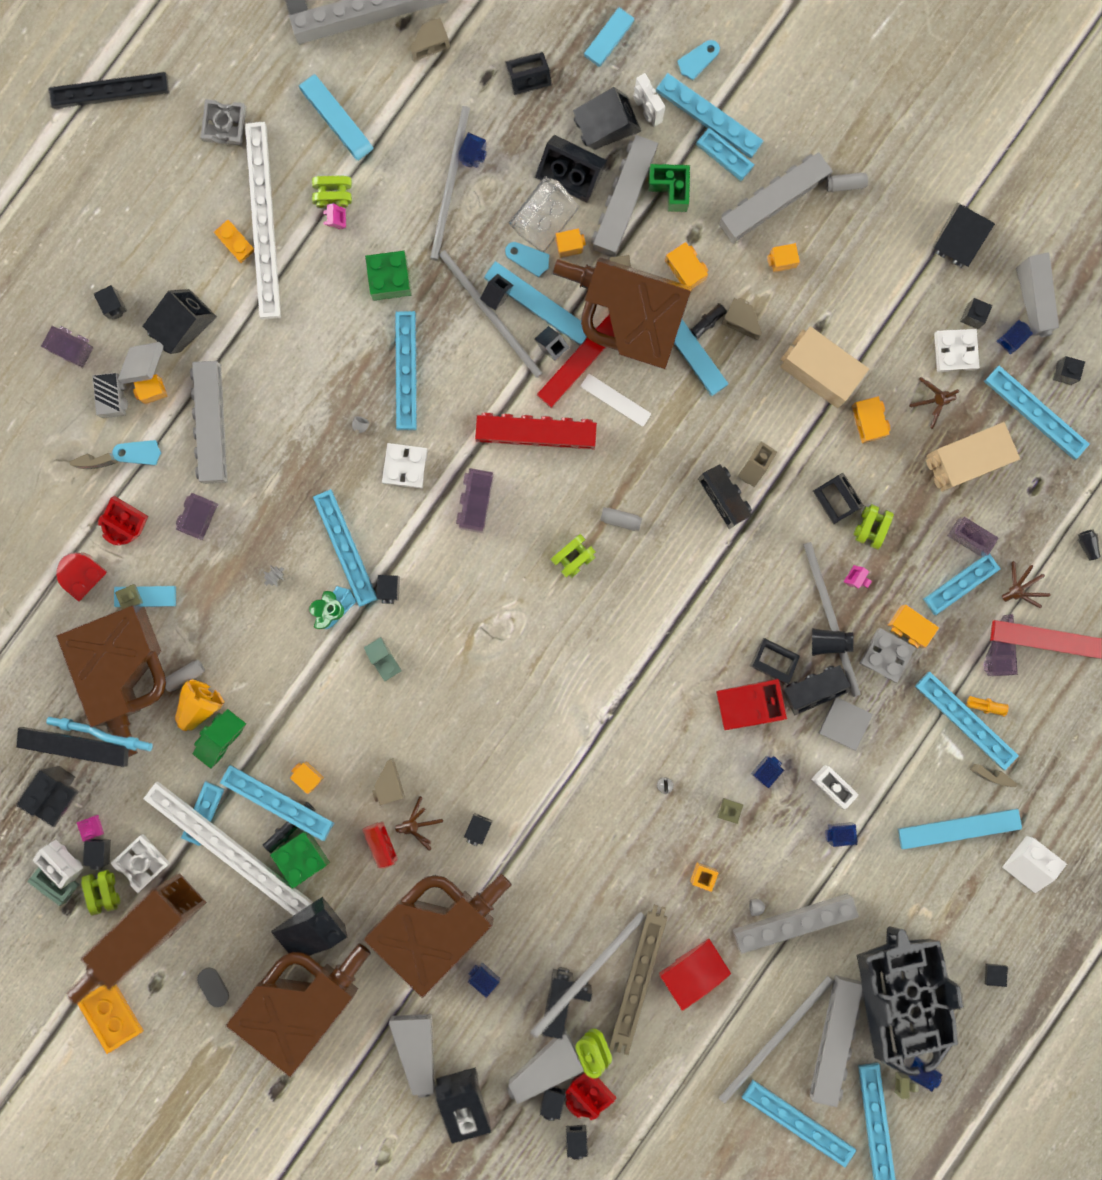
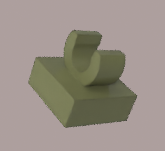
[115,584,143,609]
[717,798,743,824]
[895,1072,919,1099]

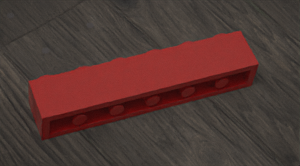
[475,412,597,450]

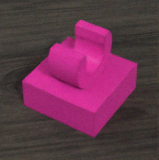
[323,204,346,229]
[844,565,872,589]
[76,815,104,841]

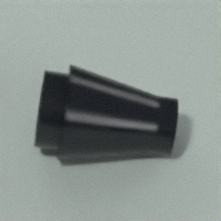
[1078,529,1101,561]

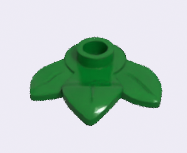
[309,591,344,629]

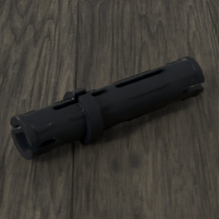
[262,802,316,854]

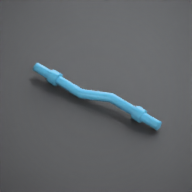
[46,717,153,751]

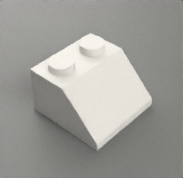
[1002,836,1067,893]

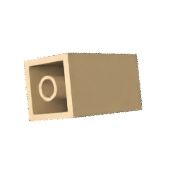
[780,326,869,409]
[926,422,1020,492]

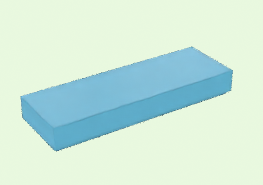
[584,7,635,67]
[696,128,754,181]
[114,586,176,607]
[181,781,225,846]

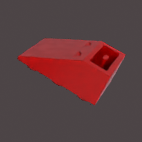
[716,679,787,730]

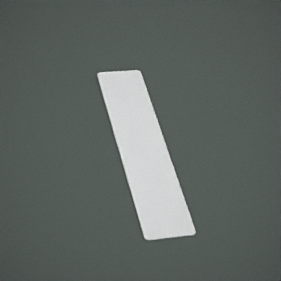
[581,374,651,426]

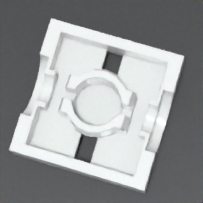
[633,73,665,127]
[934,329,980,372]
[382,443,428,489]
[110,834,170,893]

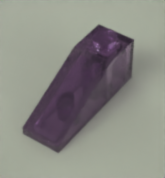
[984,614,1018,676]

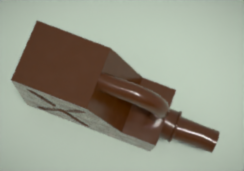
[553,257,692,369]
[56,605,166,757]
[66,873,207,1004]
[363,873,512,999]
[225,943,371,1078]

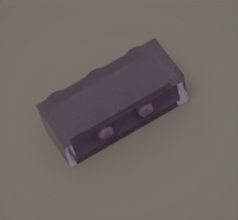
[456,468,494,533]

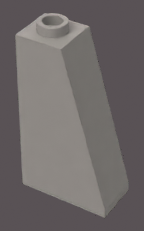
[1016,252,1059,338]
[389,1014,435,1098]
[507,1029,584,1104]

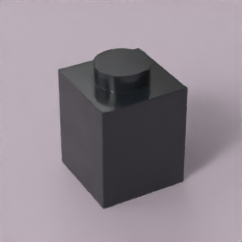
[480,274,514,311]
[93,285,127,320]
[960,298,993,329]
[534,326,569,361]
[1053,356,1085,385]
[377,575,400,604]
[464,813,493,846]
[83,839,111,870]
[540,1086,566,1121]
[566,1125,588,1160]

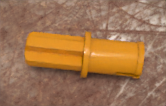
[966,696,1009,717]

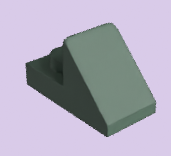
[364,637,402,682]

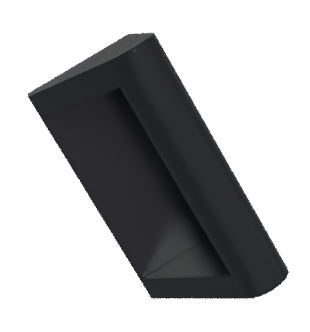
[505,52,552,95]
[813,473,864,524]
[750,638,800,684]

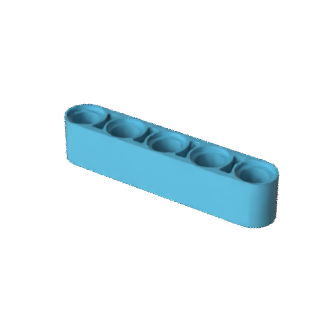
[299,74,373,161]

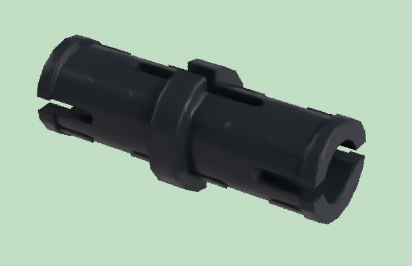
[690,303,727,339]

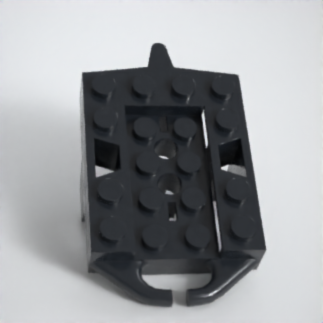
[857,926,963,1076]

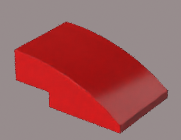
[362,821,398,868]
[659,939,731,1011]

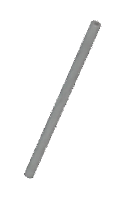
[430,106,470,260]
[439,250,543,378]
[803,542,861,697]
[530,912,645,1038]
[719,976,834,1103]

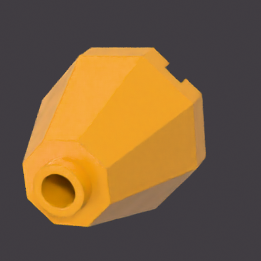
[175,679,225,731]

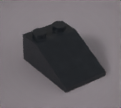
[271,897,347,956]

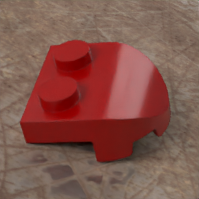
[98,496,149,546]
[56,552,107,602]
[566,1072,617,1120]

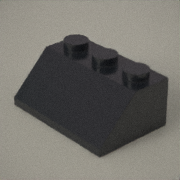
[535,135,607,203]
[698,464,752,529]

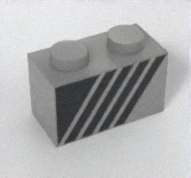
[92,373,128,418]

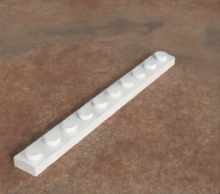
[245,122,281,320]
[143,782,313,916]

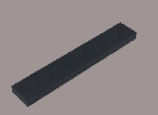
[49,72,170,109]
[16,727,129,767]

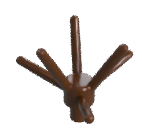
[909,377,959,429]
[1002,561,1051,608]
[395,796,444,851]

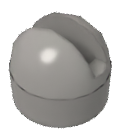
[352,416,369,433]
[657,777,673,794]
[749,899,765,916]

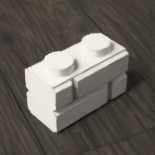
[811,765,859,810]
[33,840,84,889]

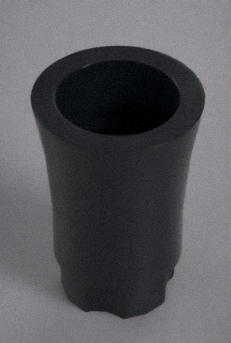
[812,628,853,656]

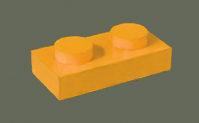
[214,219,255,263]

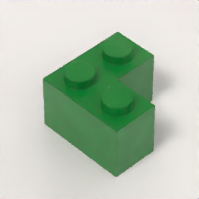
[648,164,690,212]
[192,709,247,769]

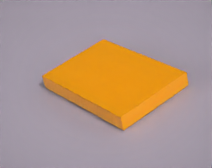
[77,985,144,1054]

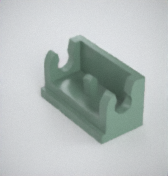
[27,867,80,906]

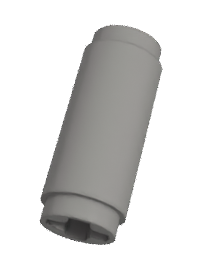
[826,172,868,192]
[600,507,642,531]
[165,660,205,692]

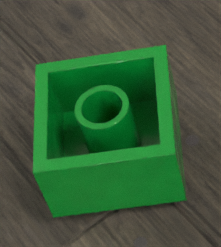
[365,250,412,301]
[270,831,330,889]

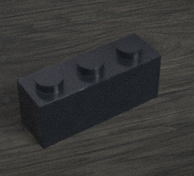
[784,665,851,716]

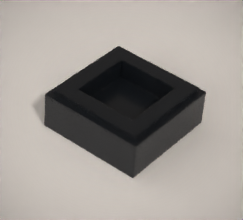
[984,963,1008,987]

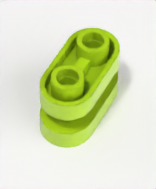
[312,176,352,208]
[853,504,894,550]
[550,534,596,578]
[82,870,120,916]
[576,1028,612,1078]

